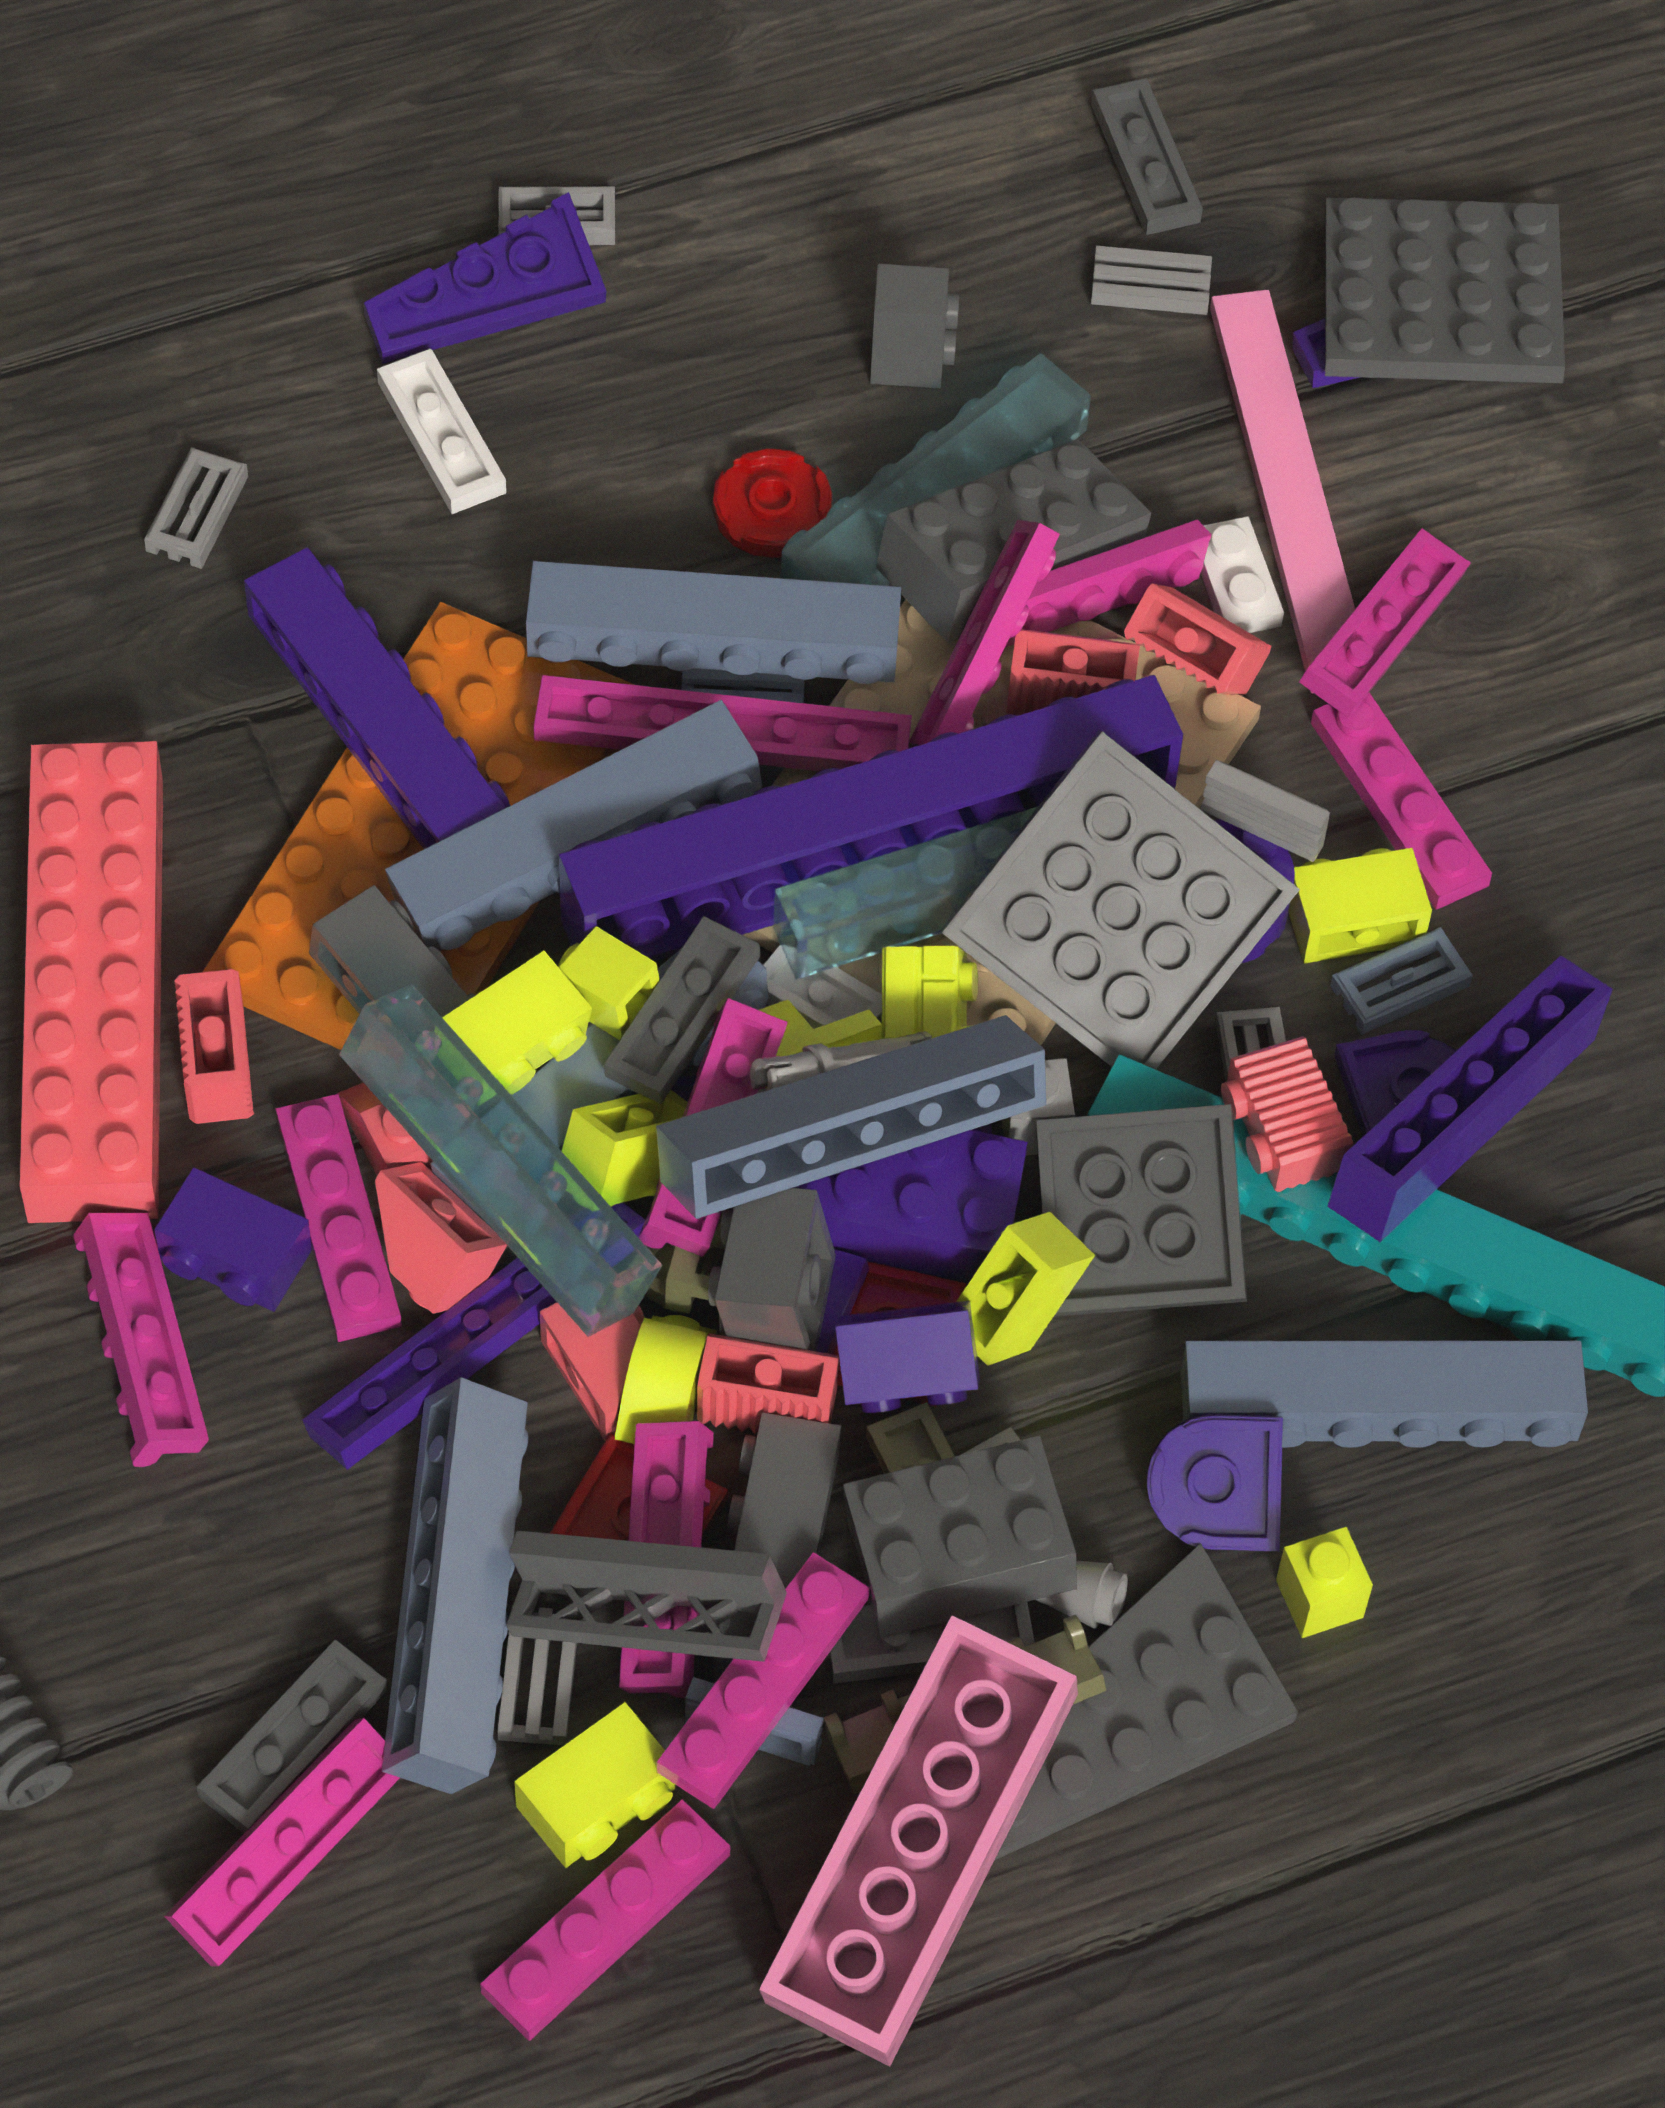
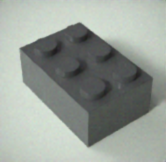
[843,1435,1077,1638]

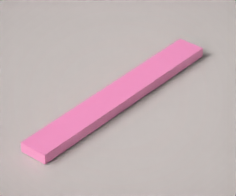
[1210,290,1355,694]

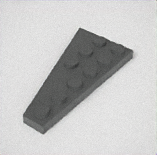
[994,1543,1298,1861]

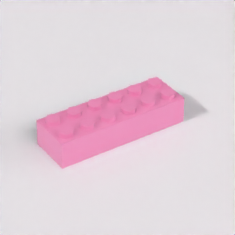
[759,1616,1078,2067]

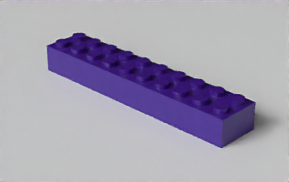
[559,675,1183,962]

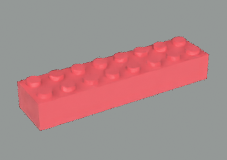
[20,741,163,1223]

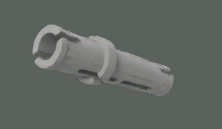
[750,1031,932,1094]

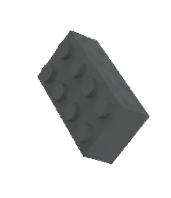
[876,439,1151,644]

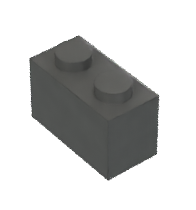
[870,264,959,388]

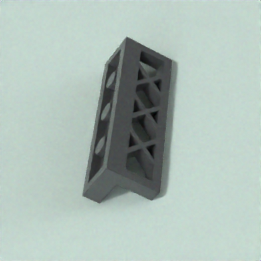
[506,1531,787,1662]

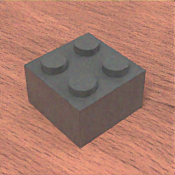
[708,1188,836,1351]

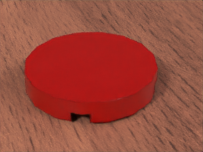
[713,448,832,558]

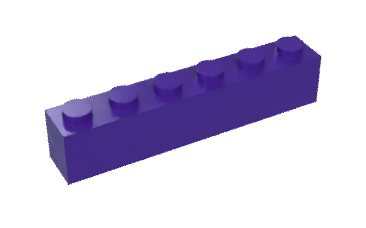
[244,547,510,849]
[1327,956,1613,1242]

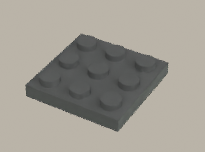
[1036,1104,1247,1317]

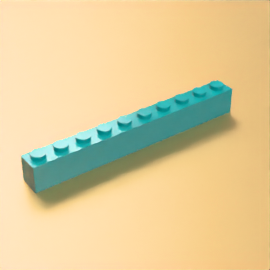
[1087,1054,1665,1397]

